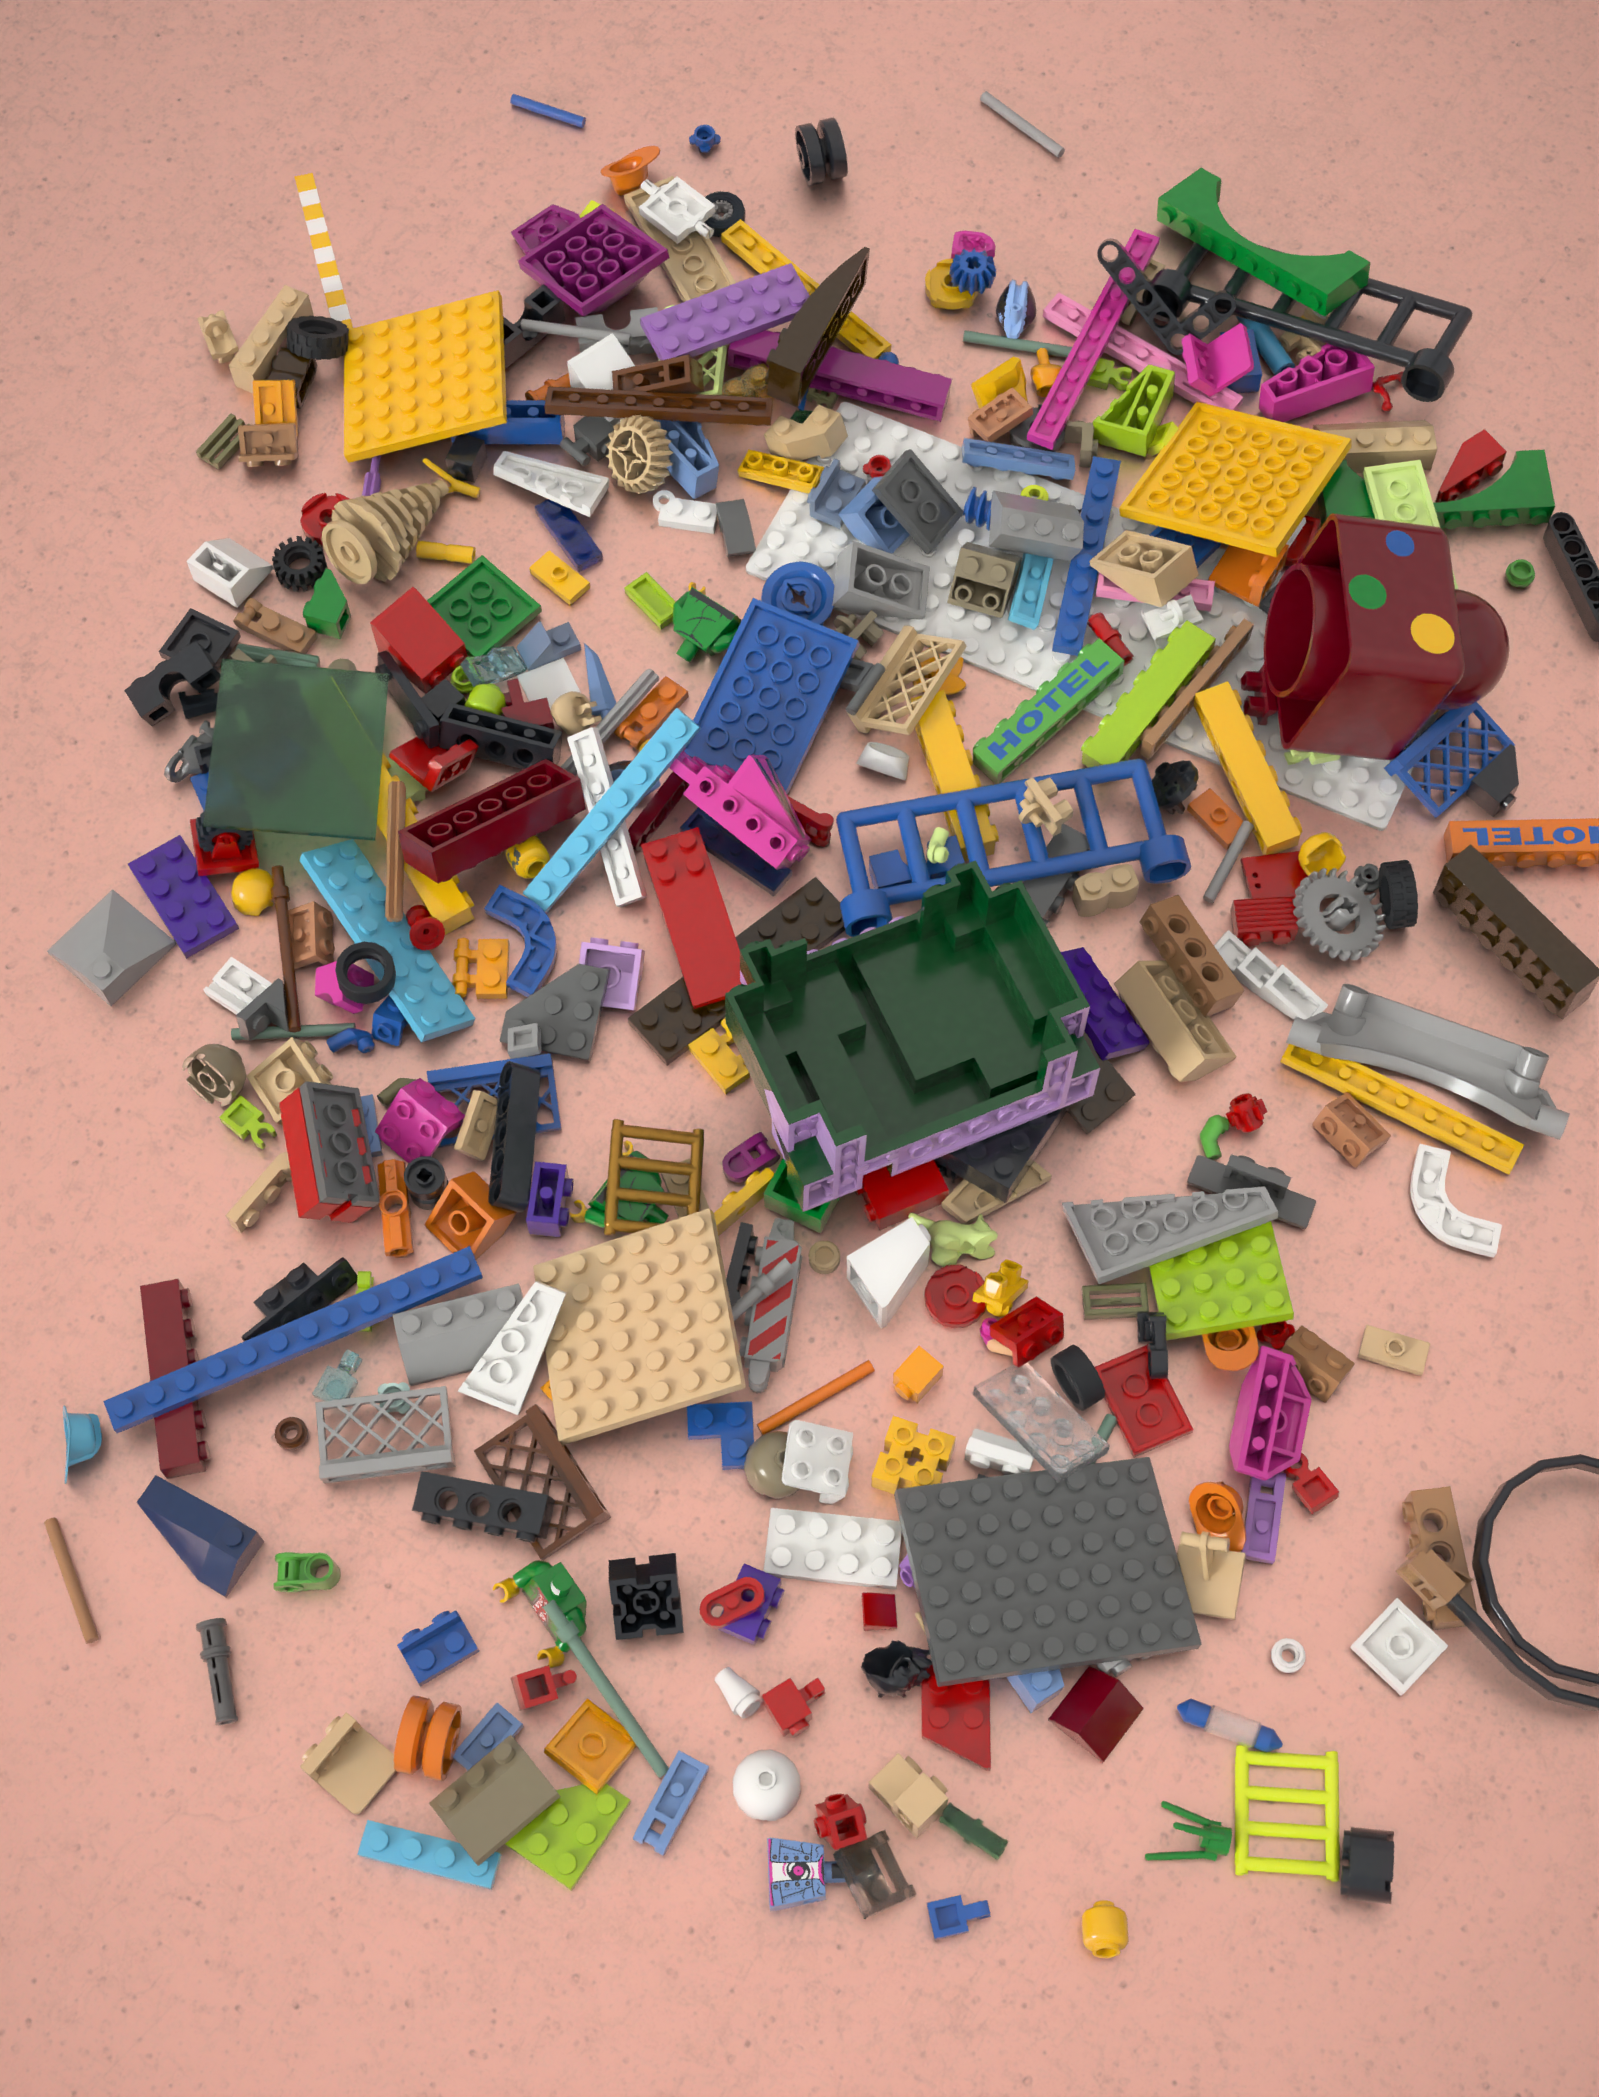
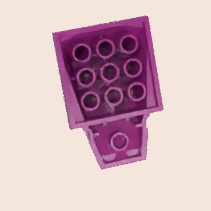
[511,204,670,316]

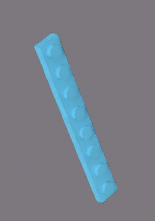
[523,708,701,913]

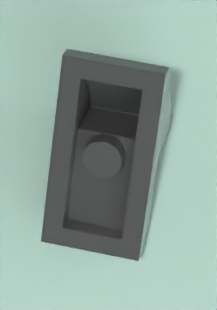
[236,978,289,1041]

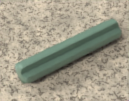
[235,644,320,673]

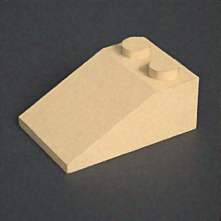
[1089,530,1199,607]

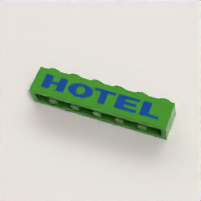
[973,638,1124,784]

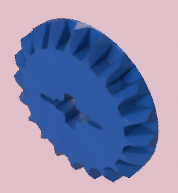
[761,562,834,626]

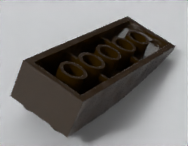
[765,247,870,407]

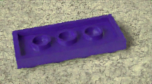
[128,835,239,959]
[1061,947,1150,1061]

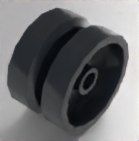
[795,117,848,186]

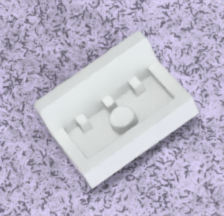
[964,1429,1036,1475]

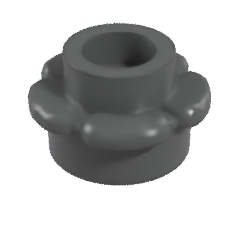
[1354,864,1379,893]

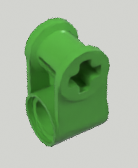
[273,1552,341,1592]

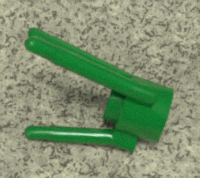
[1145,1801,1232,1861]

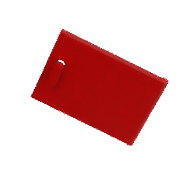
[1240,851,1329,900]

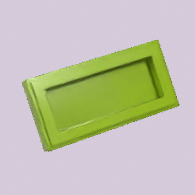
[624,572,676,630]

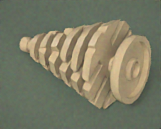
[322,480,449,584]

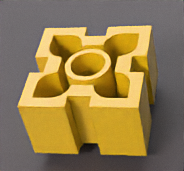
[871,1415,956,1494]

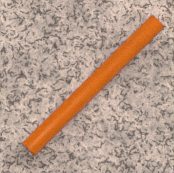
[757,1360,875,1435]

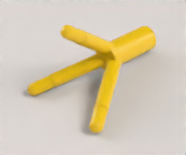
[423,458,481,498]

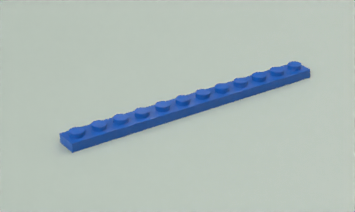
[103,1246,483,1434]

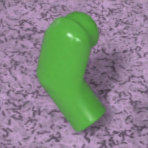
[1200,1115,1230,1160]

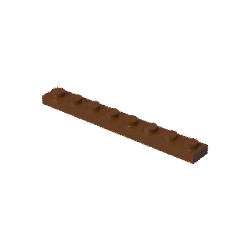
[545,386,773,426]

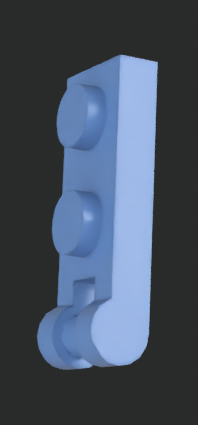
[633,1750,709,1856]

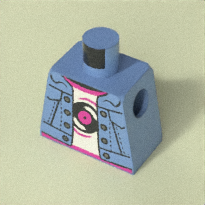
[767,1838,846,1911]

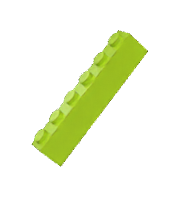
[1081,620,1216,767]

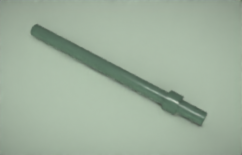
[542,1599,669,1778]

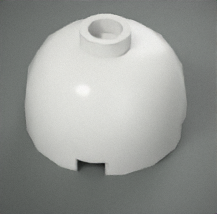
[733,1750,801,1821]

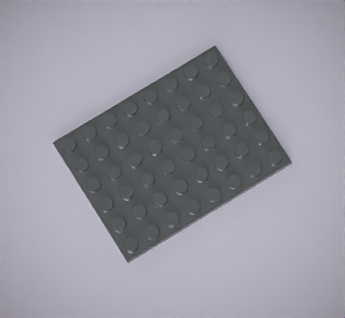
[894,1457,1202,1687]

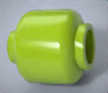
[464,684,506,716]

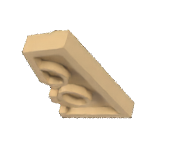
[942,1161,1052,1224]

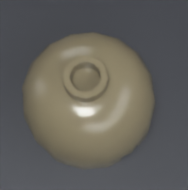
[182,1044,247,1106]
[744,1431,800,1499]

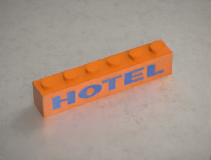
[1443,818,1599,869]

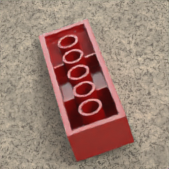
[641,827,741,1009]

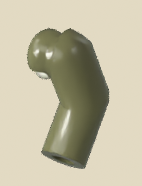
[377,1078,416,1107]

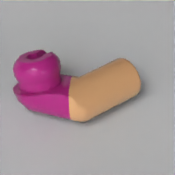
[980,1318,1012,1356]

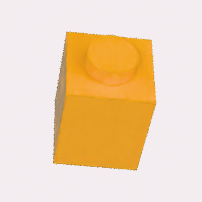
[893,1346,944,1404]

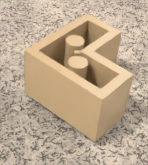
[869,1753,948,1839]

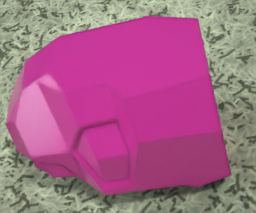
[951,230,996,259]

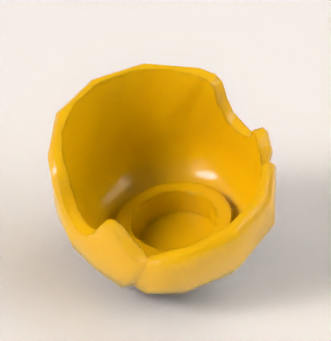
[1298,832,1346,876]
[231,868,274,916]

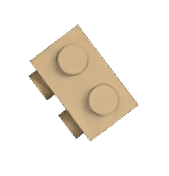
[300,1712,396,1815]

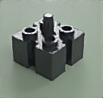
[608,1553,684,1640]

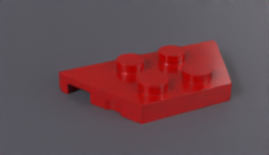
[921,1664,991,1770]

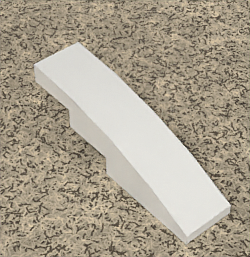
[1214,930,1328,1019]

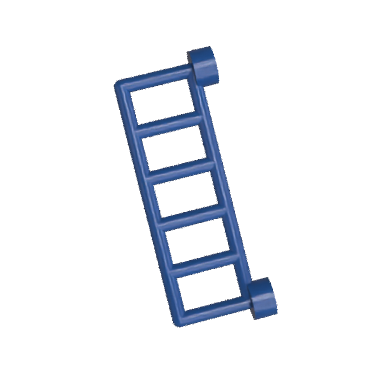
[836,759,1191,937]

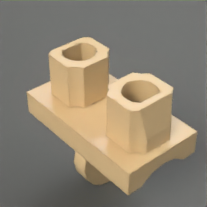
[197,310,239,364]
[1019,777,1073,837]

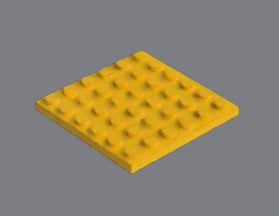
[344,290,507,463]
[1119,402,1352,557]

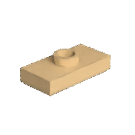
[1358,1325,1430,1376]

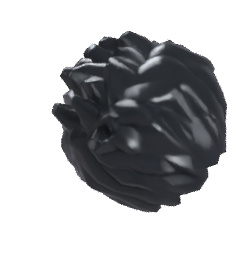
[861,1640,932,1698]

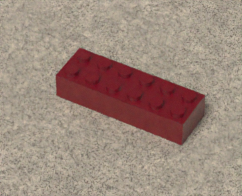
[398,759,586,884]

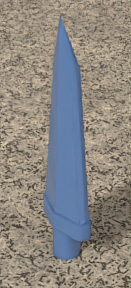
[584,643,616,719]

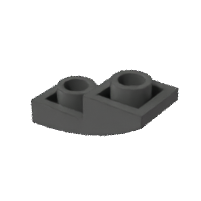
[716,499,756,557]

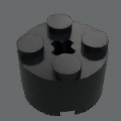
[1340,1827,1394,1904]

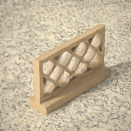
[847,625,967,735]

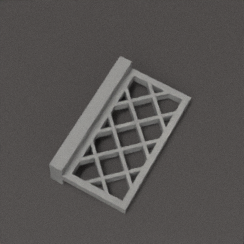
[315,1386,455,1484]

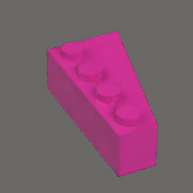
[1258,331,1375,422]

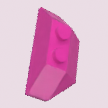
[1229,1346,1312,1481]

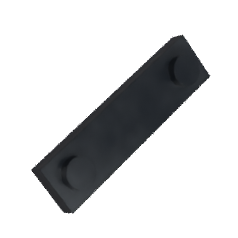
[375,650,440,749]

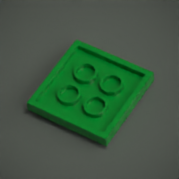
[427,555,542,664]

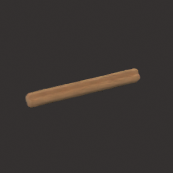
[385,781,406,922]

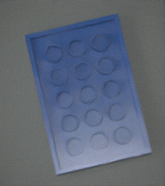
[684,598,860,795]

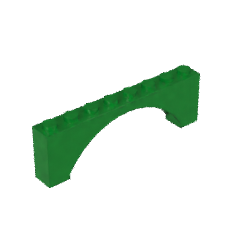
[1157,168,1371,317]
[1317,449,1555,529]

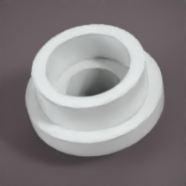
[1271,1638,1306,1673]

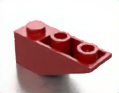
[1435,429,1507,503]

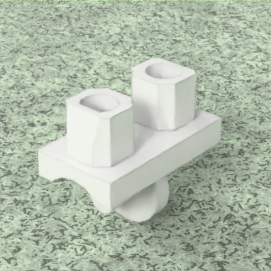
[1143,595,1203,641]

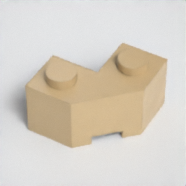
[764,405,848,462]

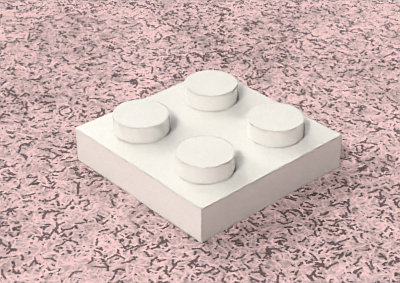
[1350,1598,1448,1696]

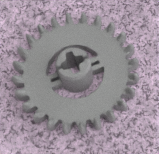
[1293,868,1386,961]

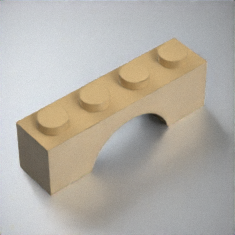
[229,285,314,393]

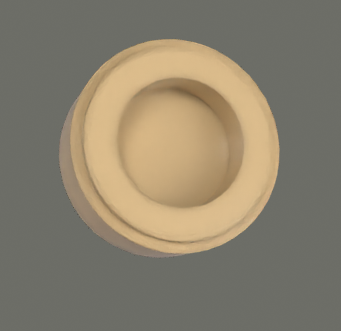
[808,1240,840,1274]

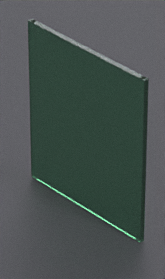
[203,659,389,841]

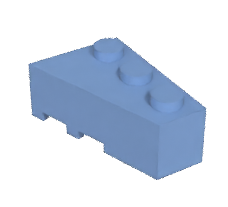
[654,420,719,499]

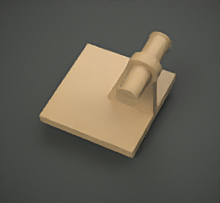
[1177,1531,1246,1620]

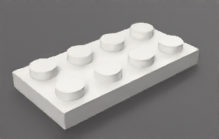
[764,1508,902,1590]

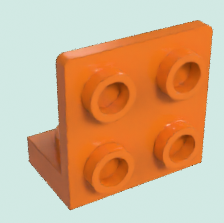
[1208,544,1289,607]

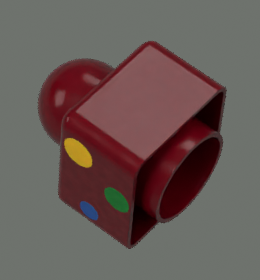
[1264,513,1510,761]

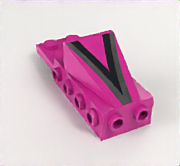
[650,738,812,869]

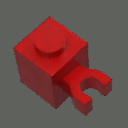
[761,1678,825,1737]

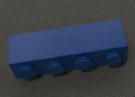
[451,400,565,445]

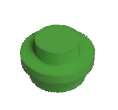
[1505,559,1535,588]

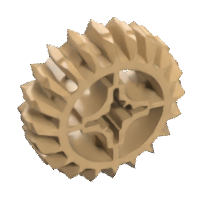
[605,415,674,493]

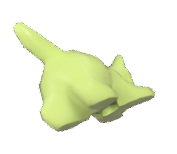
[908,1213,998,1267]

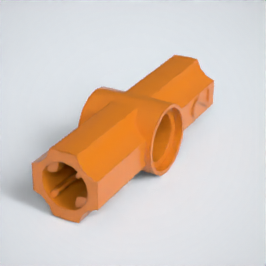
[377,1159,414,1258]

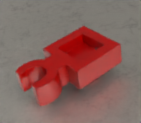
[1283,1453,1339,1514]

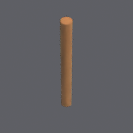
[44,1518,99,1644]

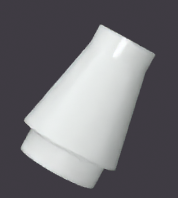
[715,1667,763,1719]

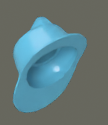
[63,1405,102,1484]

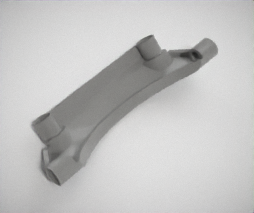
[1286,984,1570,1140]

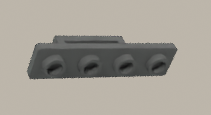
[1187,1154,1316,1229]

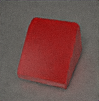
[862,1592,897,1631]

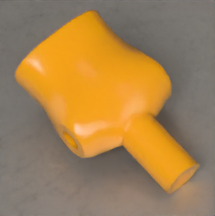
[1030,348,1062,397]

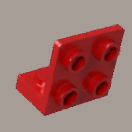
[389,737,479,792]

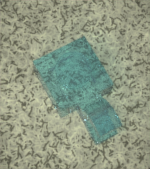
[312,1349,362,1408]

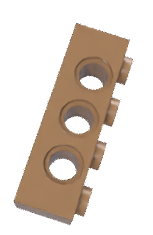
[1139,895,1245,1017]
[1402,1486,1478,1630]

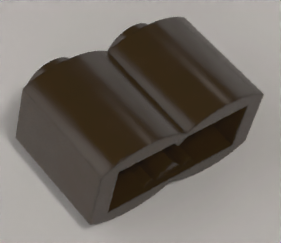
[264,347,317,409]

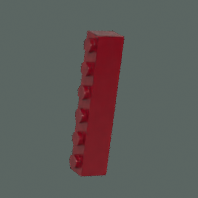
[140,1279,210,1479]

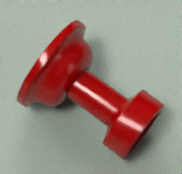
[406,905,445,951]

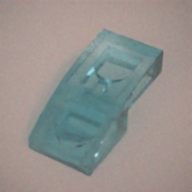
[460,646,528,687]

